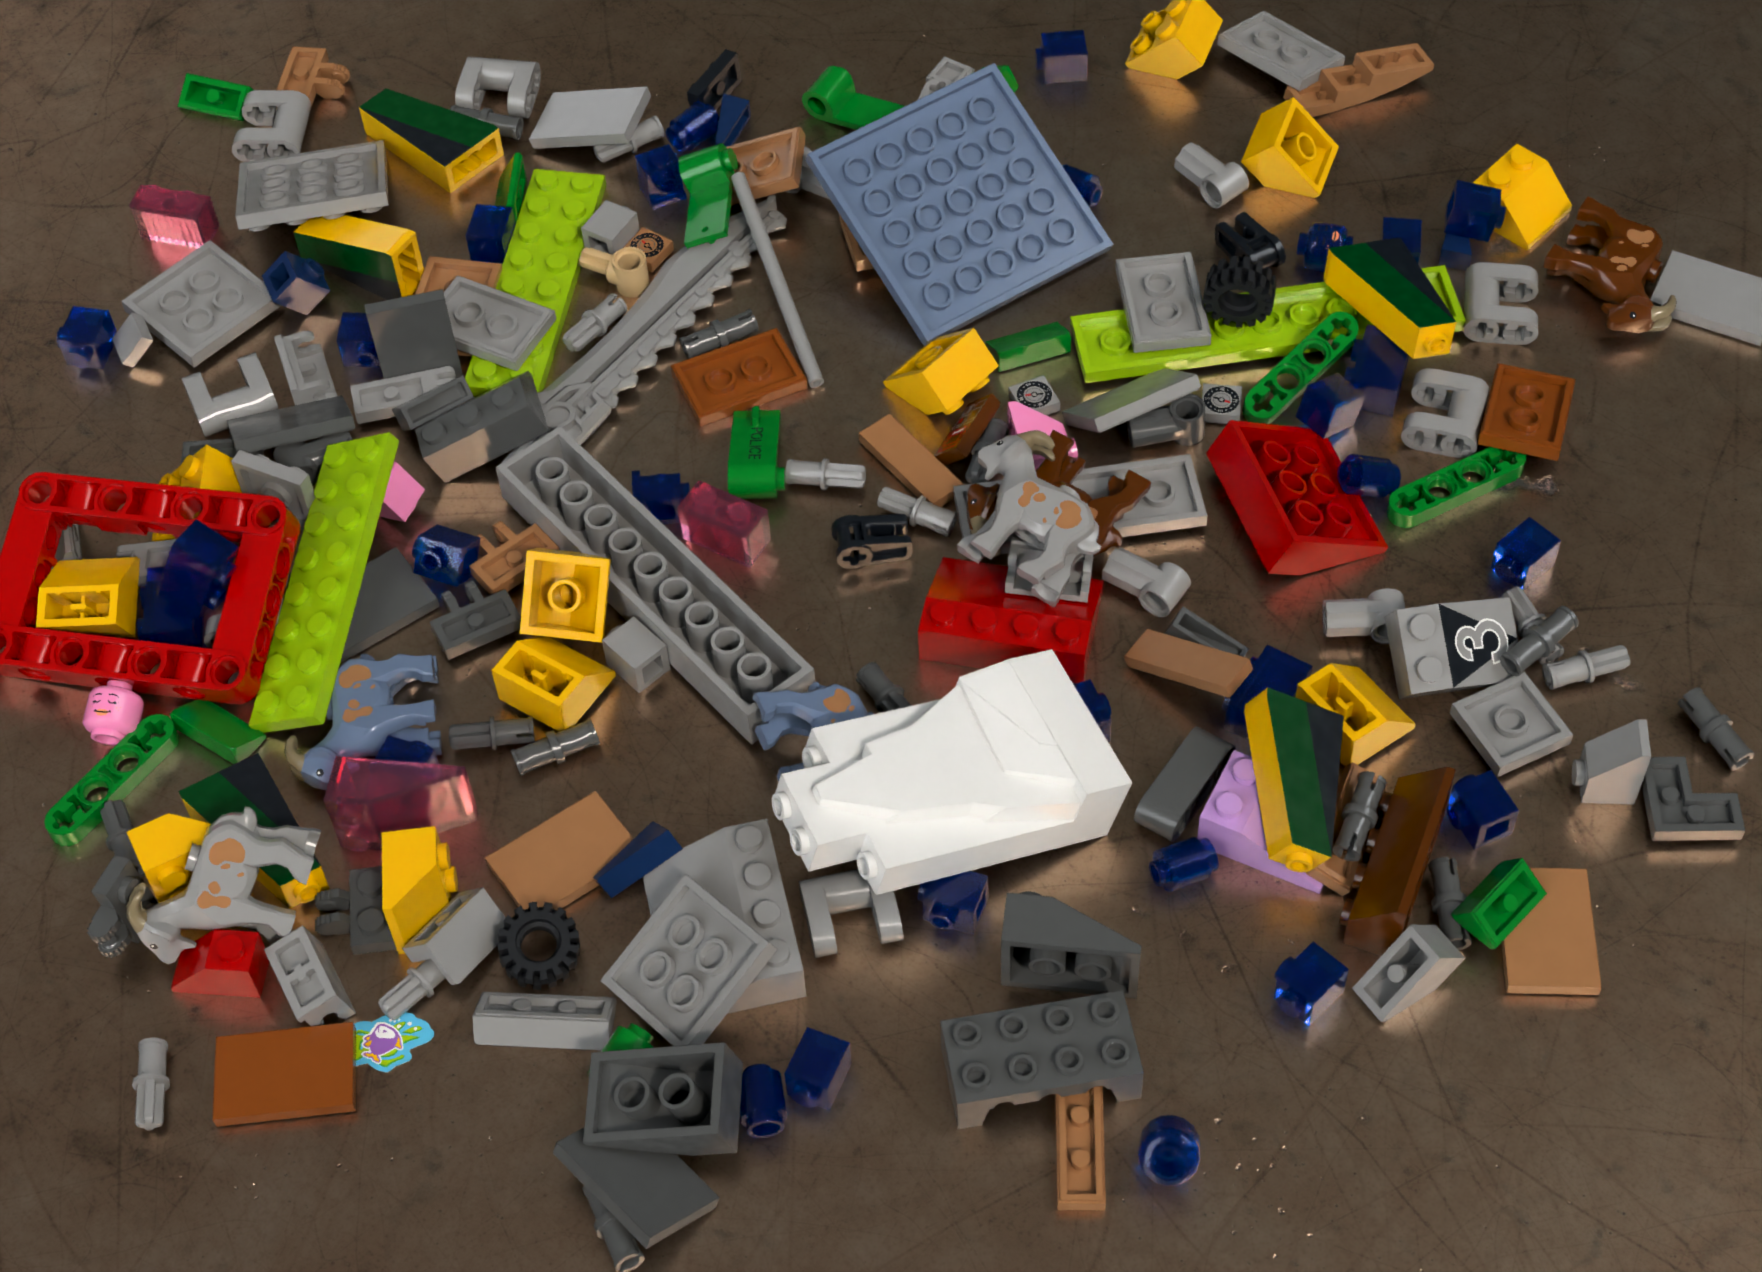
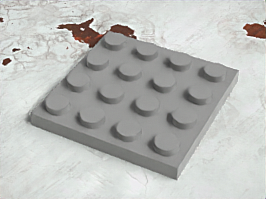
[235,140,389,231]

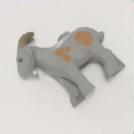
[957,430,1101,607]
[126,806,321,964]

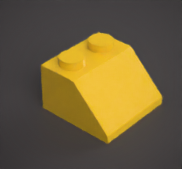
[1241,97,1339,198]
[1466,144,1572,251]
[883,328,999,415]
[519,548,611,643]
[381,826,458,955]

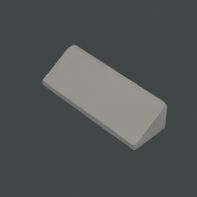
[472,992,616,1050]

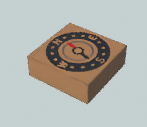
[623,227,674,273]

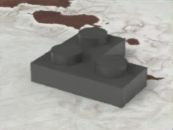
[1642,757,1745,841]

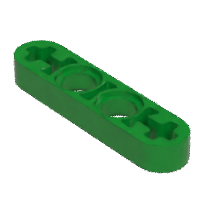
[1242,311,1359,424]
[1387,447,1526,528]
[44,714,179,846]

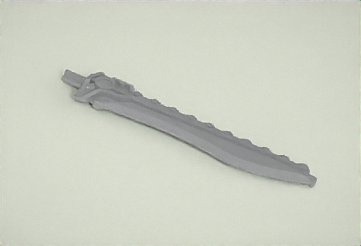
[503,195,787,462]

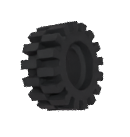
[1203,256,1276,327]
[497,902,580,990]

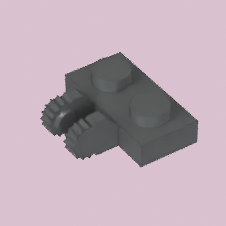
[430,580,521,660]
[87,855,158,959]
[315,866,397,955]

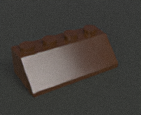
[1339,767,1456,956]

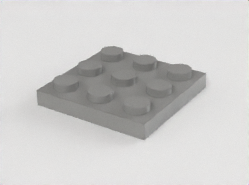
[121,240,281,368]
[600,874,778,1046]

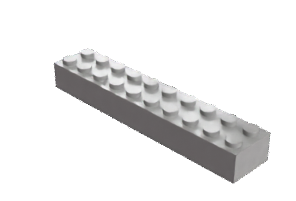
[496,426,815,745]

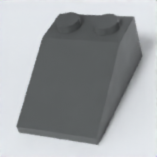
[1001,891,1141,999]
[583,1042,743,1156]

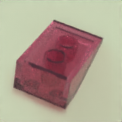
[323,756,479,852]

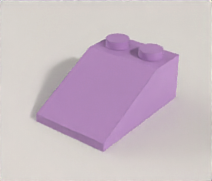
[1196,750,1324,894]

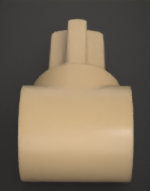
[579,247,650,298]

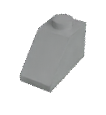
[1572,719,1651,805]
[1352,924,1465,1022]

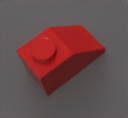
[171,929,270,998]

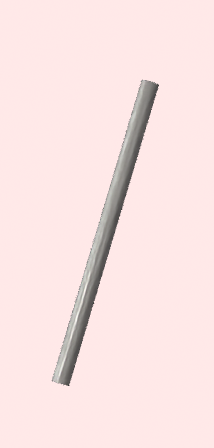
[731,172,824,388]

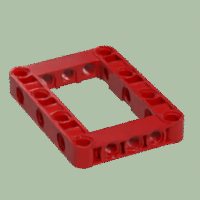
[0,472,301,704]

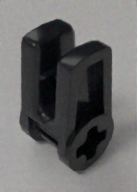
[1215,212,1286,269]
[831,514,913,569]

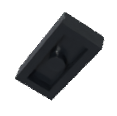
[687,49,743,123]

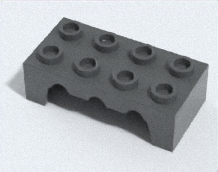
[940,990,1144,1129]

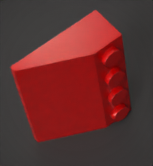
[1206,420,1389,576]
[918,557,1104,684]

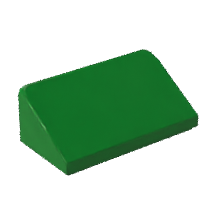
[177,73,255,122]
[491,153,527,231]
[985,322,1071,372]
[170,700,267,764]
[1451,858,1547,949]

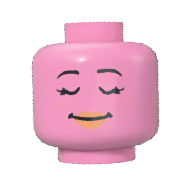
[83,680,144,746]

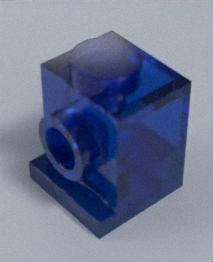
[635,144,687,210]
[632,470,692,525]

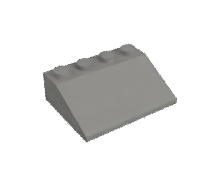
[643,818,807,1014]

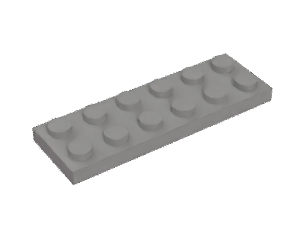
[953,454,1208,559]

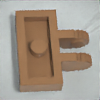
[276,46,350,107]
[469,521,559,595]

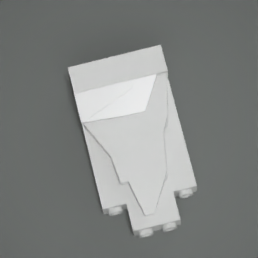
[772,649,1132,895]

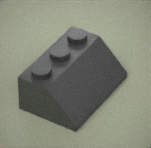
[415,371,549,483]

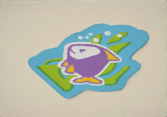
[354,1012,434,1073]

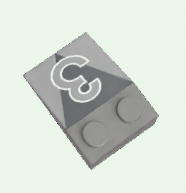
[1385,597,1518,700]

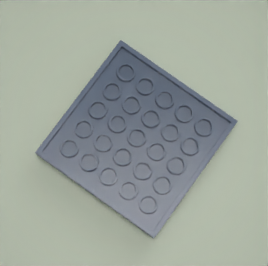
[805,63,1113,346]

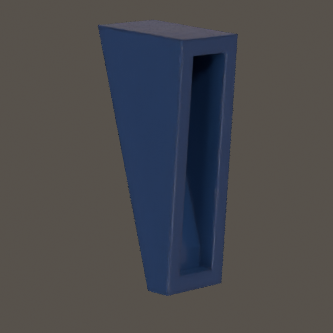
[715,93,751,147]
[1438,200,1472,271]
[593,821,683,898]

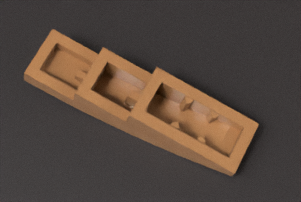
[1283,43,1435,117]

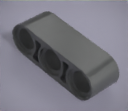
[1134,726,1236,842]

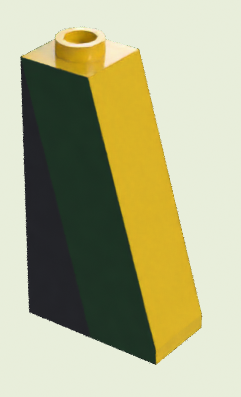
[359,88,504,193]
[293,215,424,300]
[1323,237,1456,359]
[1244,687,1344,872]
[178,753,330,909]

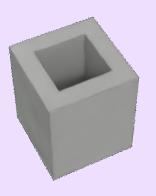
[581,200,639,255]
[602,616,670,693]

